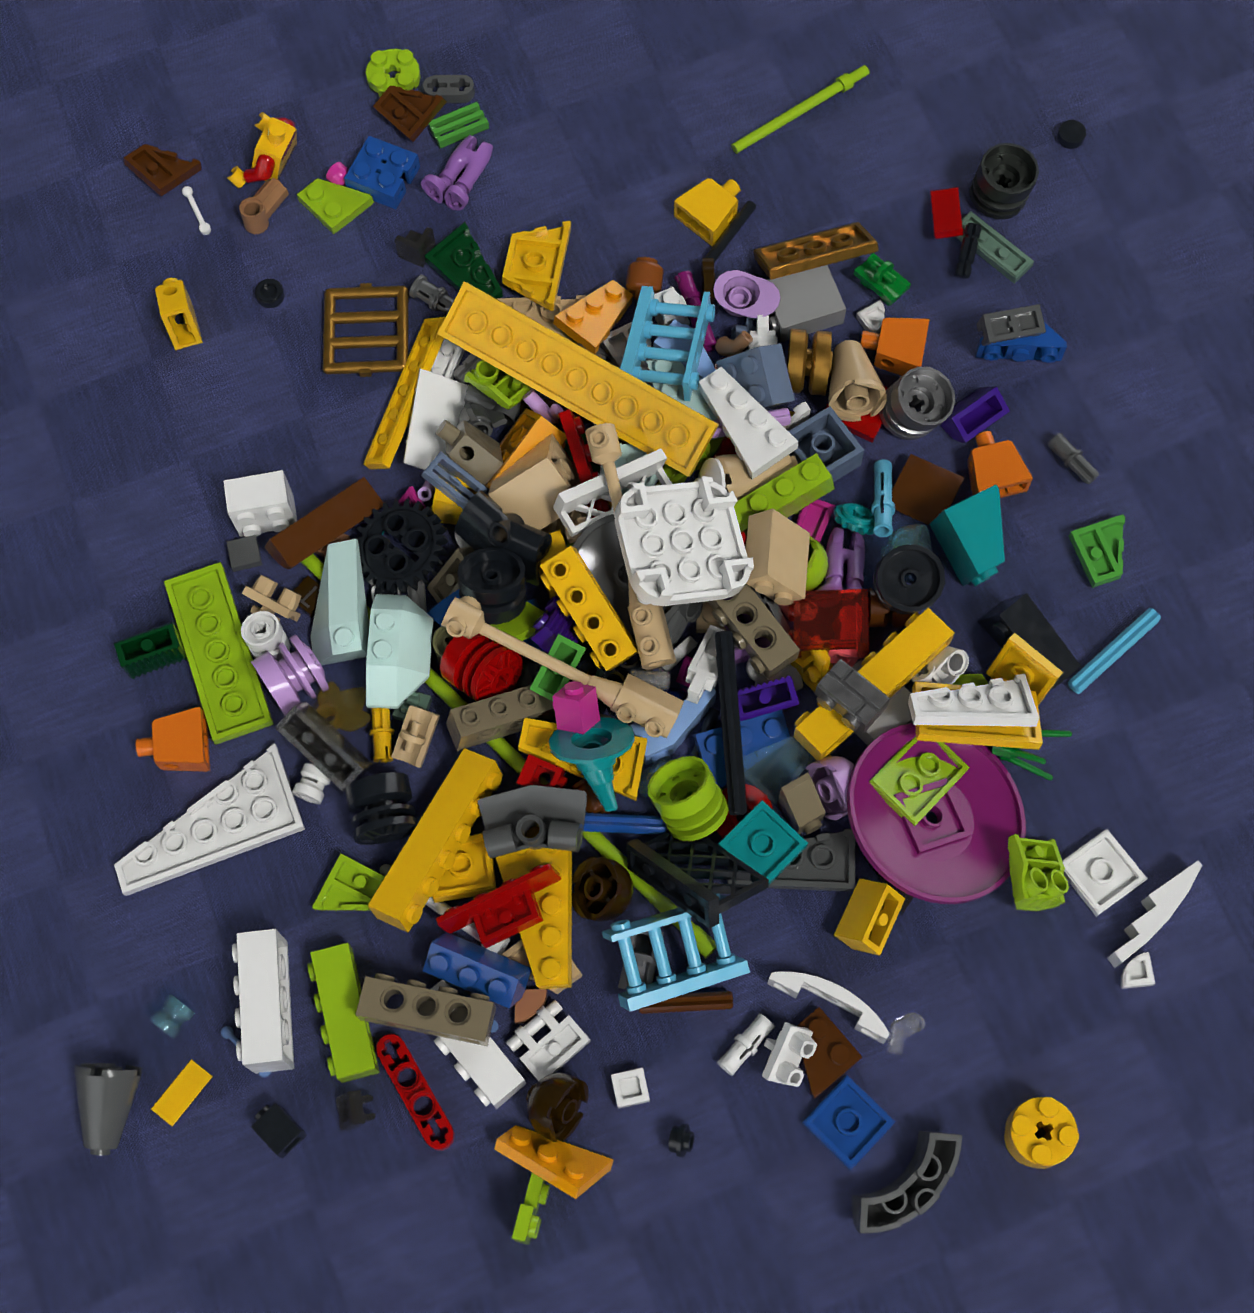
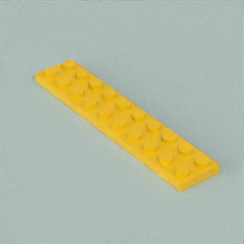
[437,281,719,477]

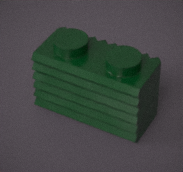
[114,622,187,679]

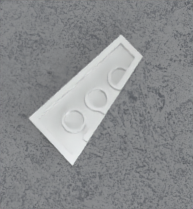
[698,367,798,480]
[908,674,1039,727]

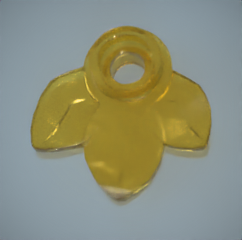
[314,681,371,733]

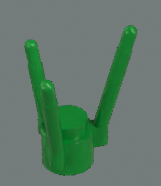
[992,730,1072,780]

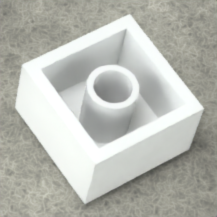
[223,470,297,537]

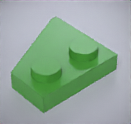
[1068,514,1125,588]

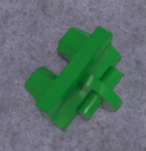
[853,253,911,306]

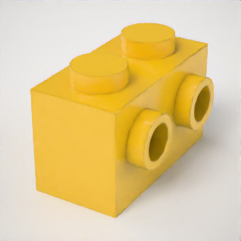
[834,878,905,956]

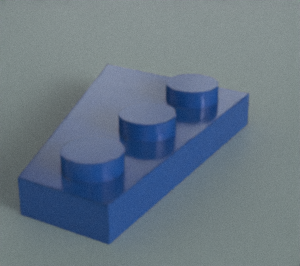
[693,710,791,788]

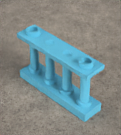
[620,286,715,401]
[602,893,750,1012]

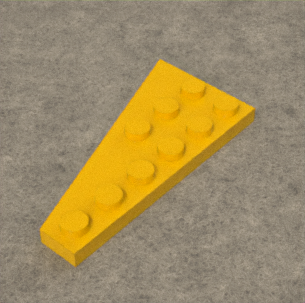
[496,826,572,989]

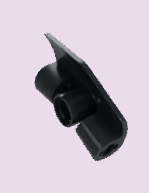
[455,490,552,586]

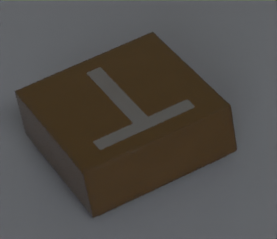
[294,576,320,618]

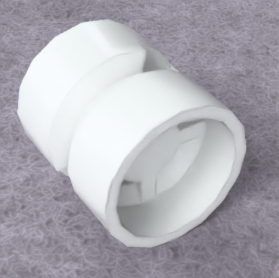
[241,611,291,661]

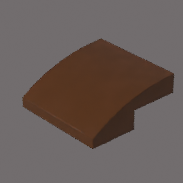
[892,454,964,527]

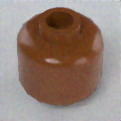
[625,257,664,300]

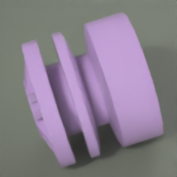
[251,634,330,716]

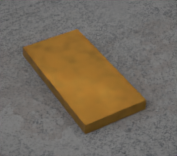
[753,222,878,280]

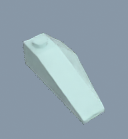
[310,539,369,666]

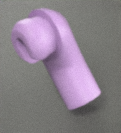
[522,389,563,424]

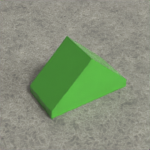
[530,634,586,701]

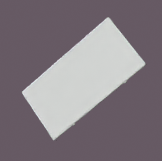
[403,369,469,476]

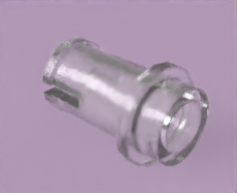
[630,668,670,690]

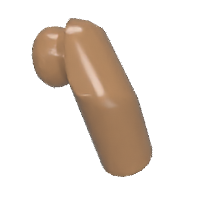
[715,331,753,357]

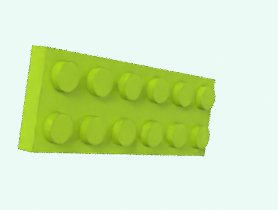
[164,562,274,745]

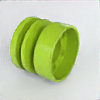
[647,756,729,841]

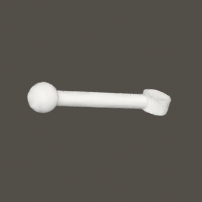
[182,186,211,235]

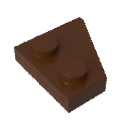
[373,85,447,142]
[123,144,202,197]
[797,1007,862,1099]

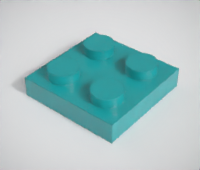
[718,800,808,885]

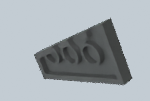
[727,828,855,892]

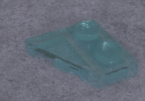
[743,736,814,804]

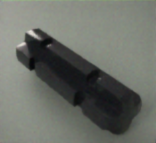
[955,223,981,279]

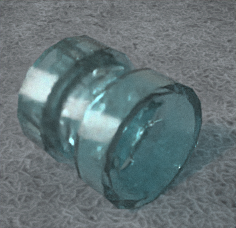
[149,994,195,1039]

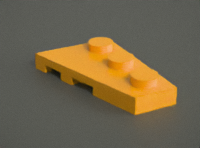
[553,280,633,354]
[494,1125,614,1199]

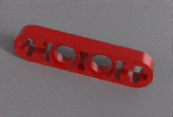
[376,1034,455,1151]

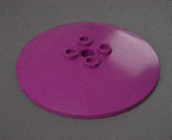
[847,723,1026,904]

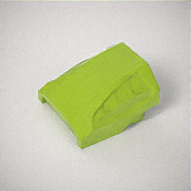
[464,360,533,410]
[1008,834,1069,911]

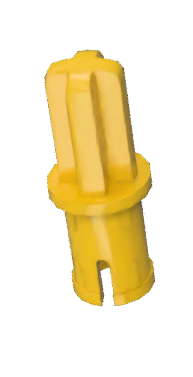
[369,708,394,763]

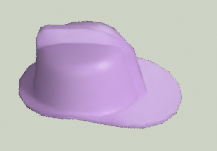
[713,270,780,319]

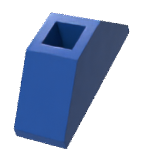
[975,322,1067,363]

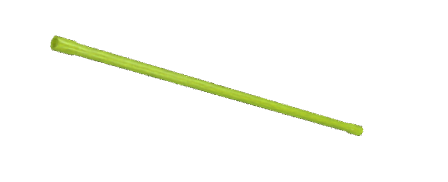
[300,554,716,959]

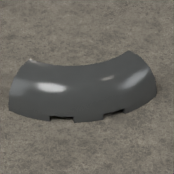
[852,1131,962,1233]

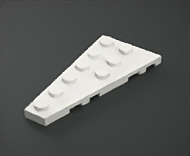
[114,743,305,896]

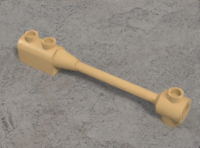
[585,423,677,671]
[441,596,684,738]

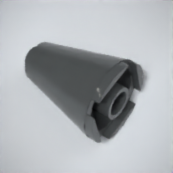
[74,1063,143,1155]

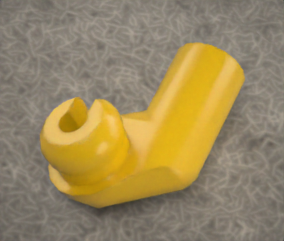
[805,636,830,683]

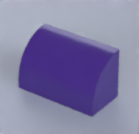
[940,386,1010,443]

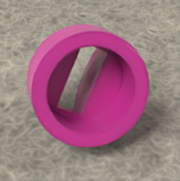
[326,162,349,186]

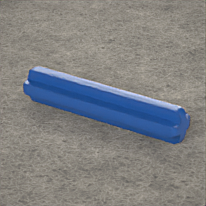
[584,813,667,835]

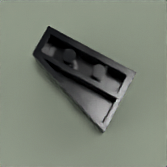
[977,593,1081,689]

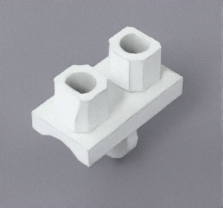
[762,1022,817,1087]

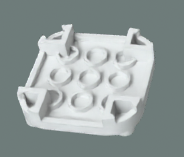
[614,476,754,606]

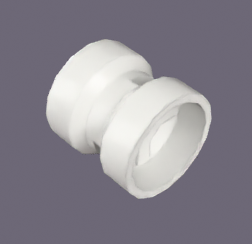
[292,763,332,804]

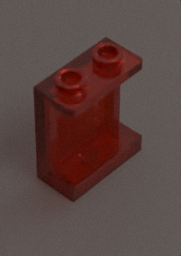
[788,589,870,658]

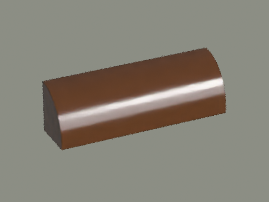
[265,477,384,569]

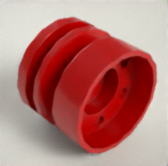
[440,634,523,702]

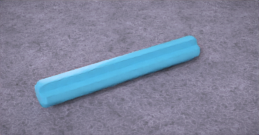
[1068,608,1161,694]

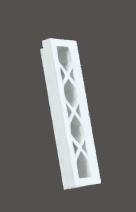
[553,449,672,537]

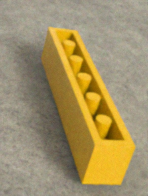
[793,608,955,760]
[368,748,503,933]

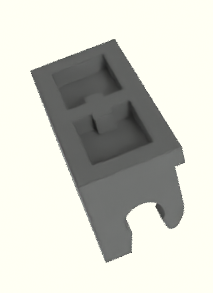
[976,304,1046,346]

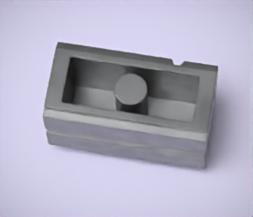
[815,659,890,733]

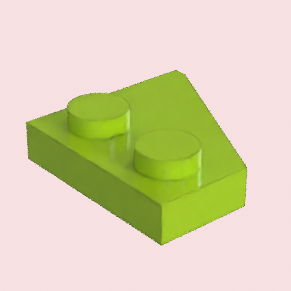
[312,853,385,911]

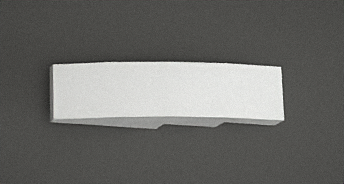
[1107,860,1202,968]

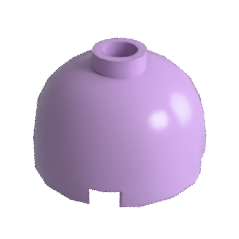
[806,756,854,820]

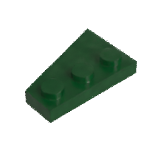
[424,222,503,299]

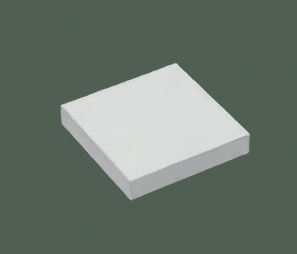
[1063,829,1148,917]

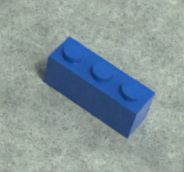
[423,932,531,1009]

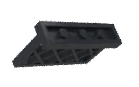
[626,831,769,929]

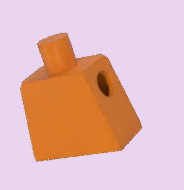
[860,318,930,376]
[967,431,1033,498]
[136,707,211,772]

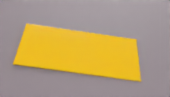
[151,1059,213,1127]

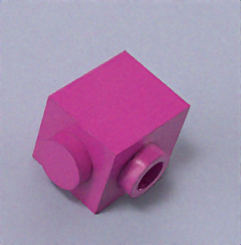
[552,681,600,734]

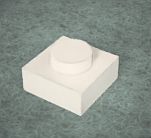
[611,1068,650,1109]

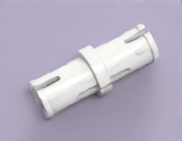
[717,1013,775,1076]

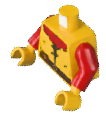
[227,112,297,188]

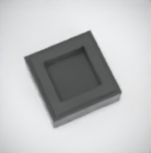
[227,535,263,572]

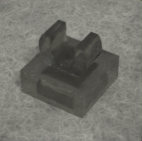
[336,1090,376,1131]

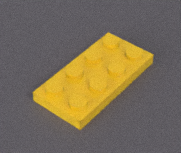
[912,681,1043,750]

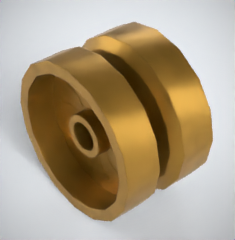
[787,329,833,396]

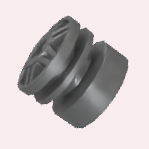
[880,367,955,440]

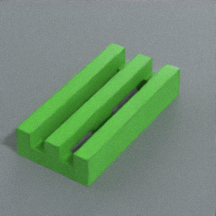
[428,102,489,149]

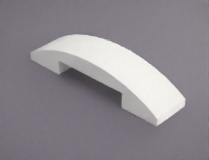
[767,972,890,1044]

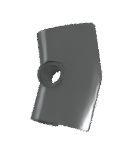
[478,785,587,858]

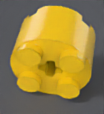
[1004,1097,1079,1169]

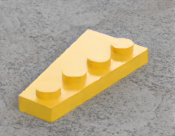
[518,718,647,801]

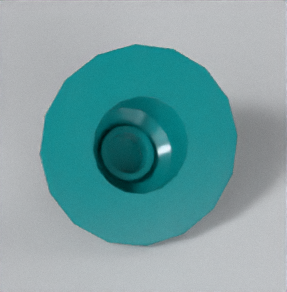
[549,717,635,812]

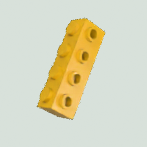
[540,546,638,671]

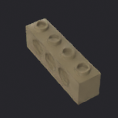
[703,584,800,679]
[446,682,569,751]
[356,973,496,1047]

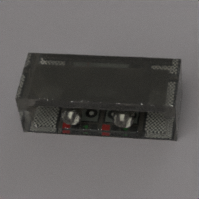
[275,701,373,792]

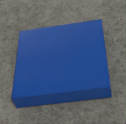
[802,1075,896,1171]

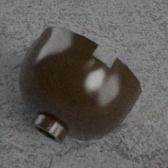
[572,857,634,922]
[526,1073,589,1142]

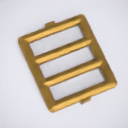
[323,283,408,377]

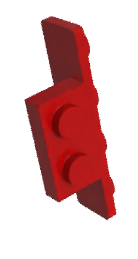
[436,864,561,948]

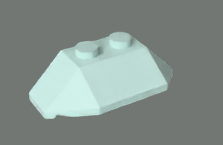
[366,594,434,709]

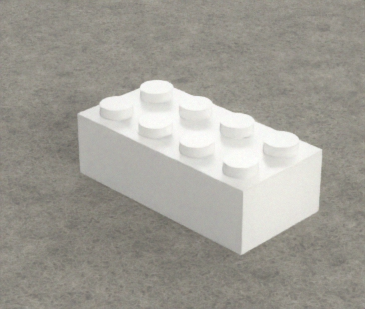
[232,929,294,1074]

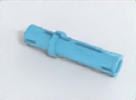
[871,459,895,537]

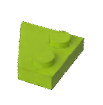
[297,178,374,234]

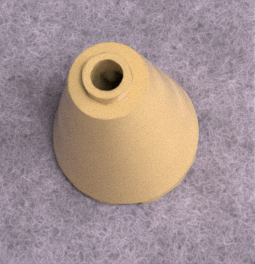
[828,340,887,422]
[715,454,798,500]

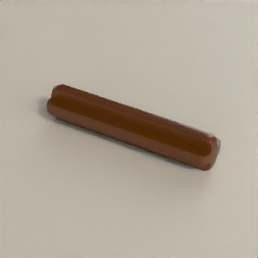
[638,991,734,1014]

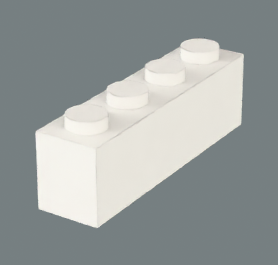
[419,980,527,1109]

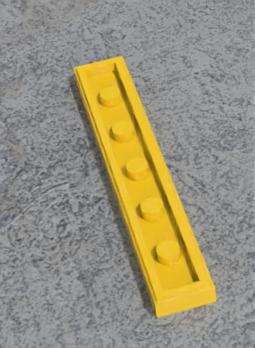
[363,317,445,469]

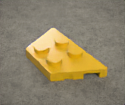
[502,221,571,311]

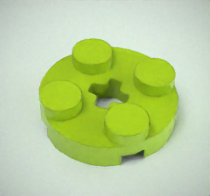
[366,49,421,97]

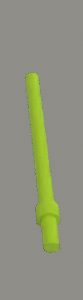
[731,65,870,154]

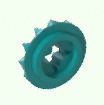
[833,503,874,535]

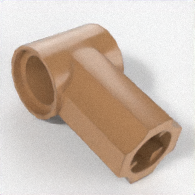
[239,177,289,234]

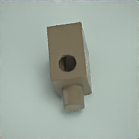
[436,420,503,485]

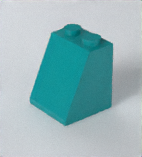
[929,484,1005,587]

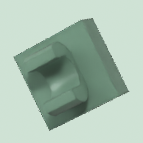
[392,691,432,722]

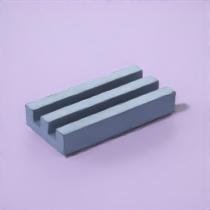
[421,451,488,509]

